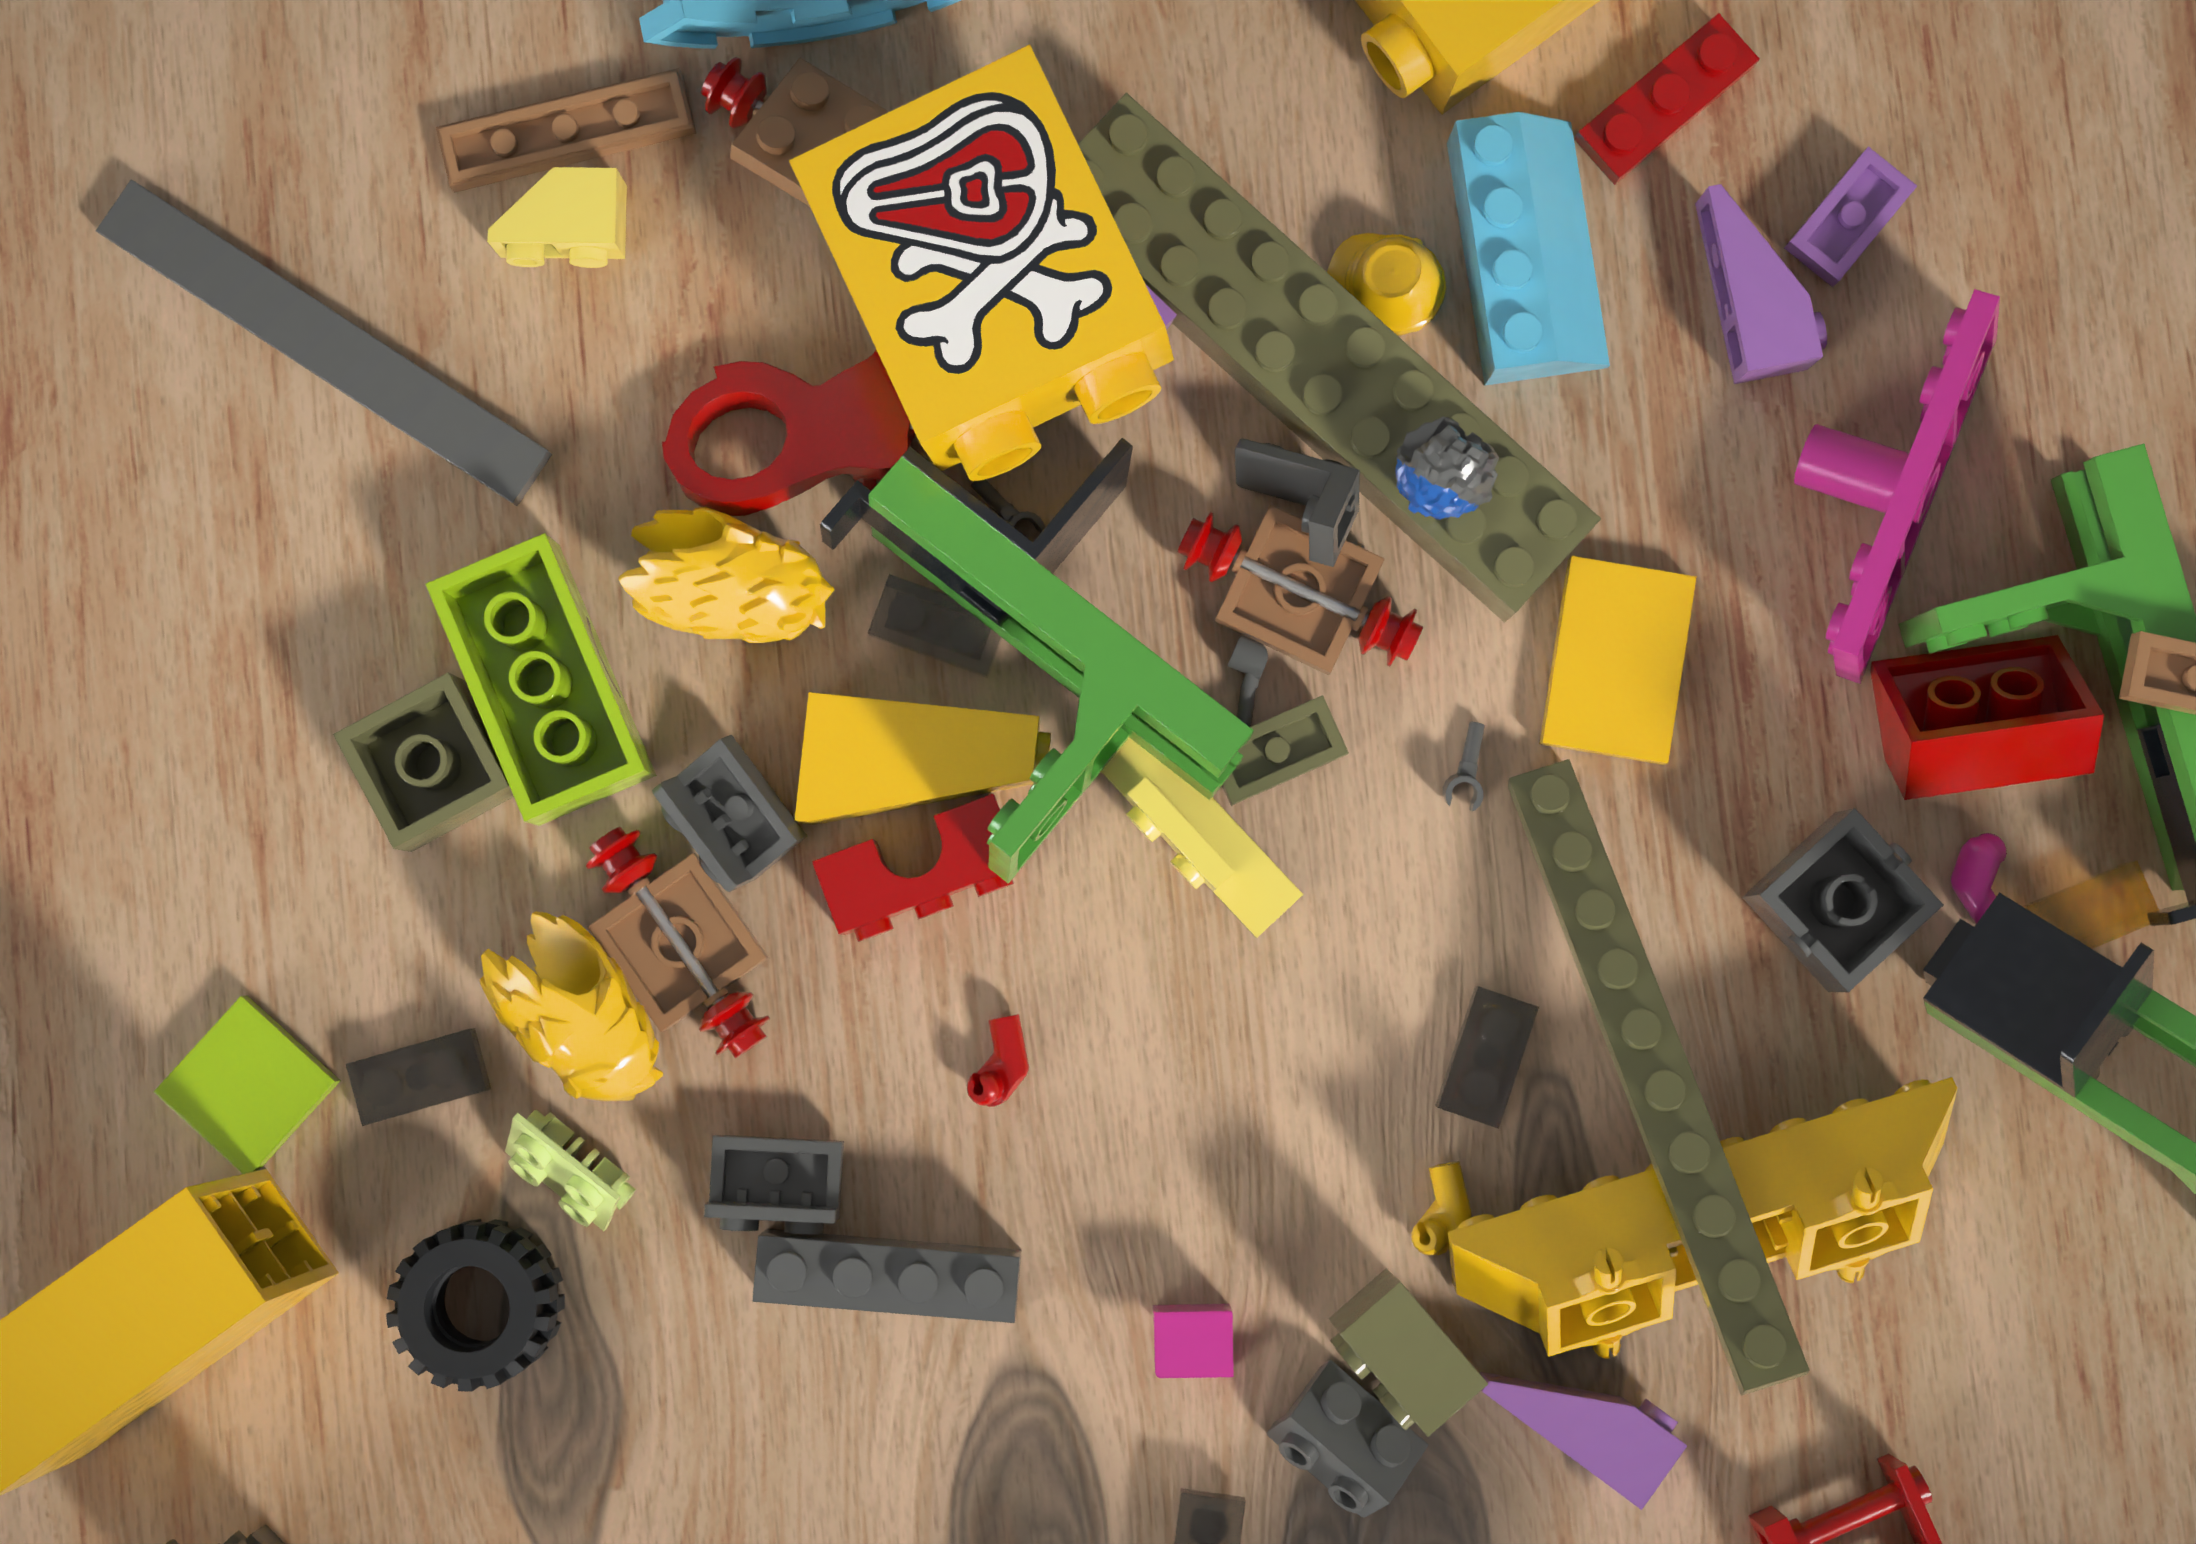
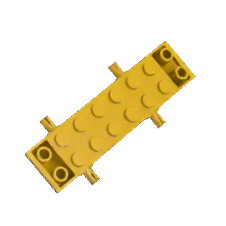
[1448,1077,1958,1359]

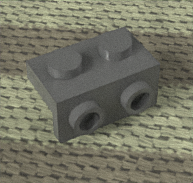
[652,735,808,892]
[704,1135,844,1234]
[1267,1359,1429,1518]

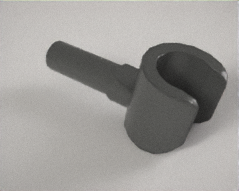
[971,479,1045,533]
[1228,636,1268,727]
[1443,722,1485,811]

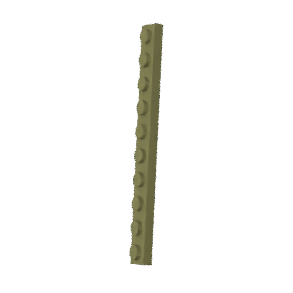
[1508,759,1810,1396]

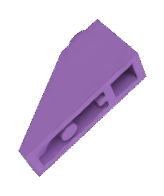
[1695,184,1827,384]
[1480,1372,1687,1510]

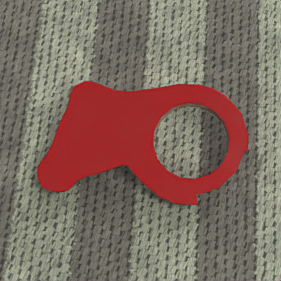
[662,350,915,516]

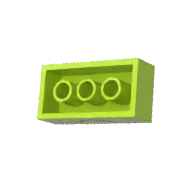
[425,533,657,826]

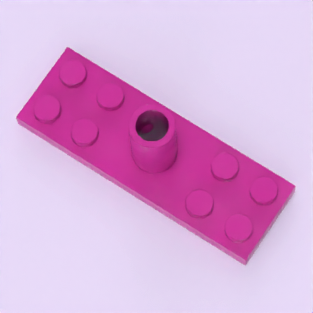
[1794,289,2000,684]

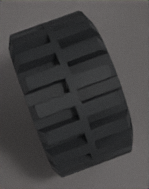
[386,1219,565,1392]

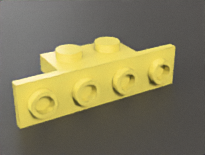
[1101,738,1303,938]

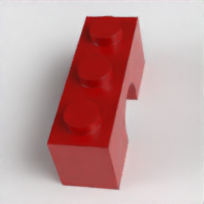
[812,793,1022,942]

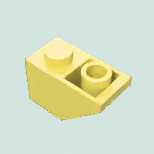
[487,167,627,268]

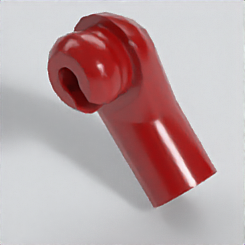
[967,1014,1029,1107]

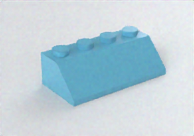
[1447,112,1610,386]

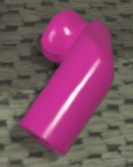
[1951,833,2007,924]

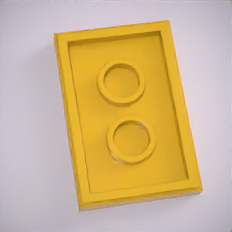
[1539,556,1697,765]

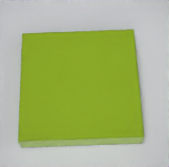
[153,995,341,1174]

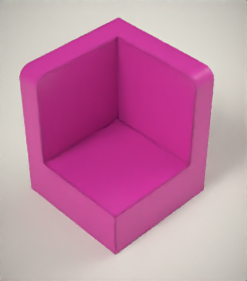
[1153,1304,1234,1378]

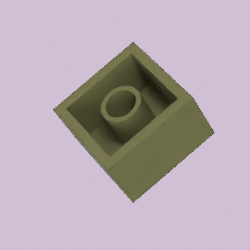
[333,672,514,852]
[1329,1268,1488,1437]

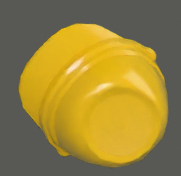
[1327,233,1447,336]

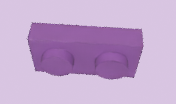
[1784,146,1917,287]

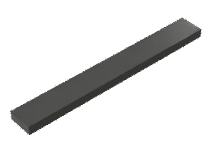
[96,179,552,506]

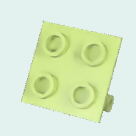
[505,1110,636,1231]

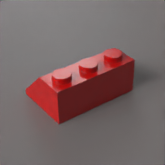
[1870,635,2104,800]

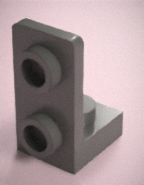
[1235,438,1360,567]

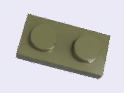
[1222,695,1349,806]

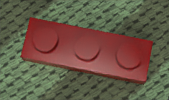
[1574,13,1760,185]

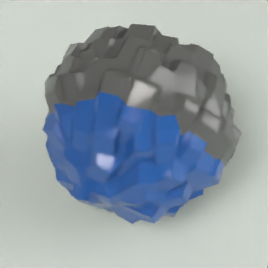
[1395,416,1499,520]

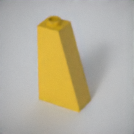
[795,692,1051,825]

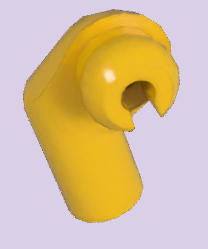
[1411,1161,1472,1255]

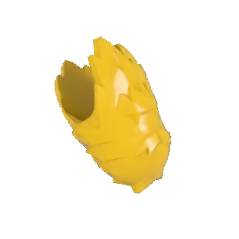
[619,507,834,643]
[479,911,663,1101]

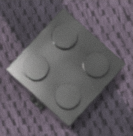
[1742,808,1944,993]

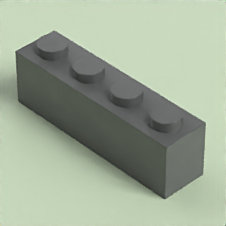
[752,1229,1022,1323]

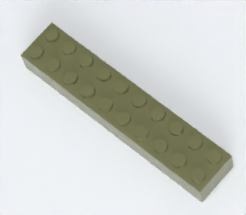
[1078,93,1601,623]

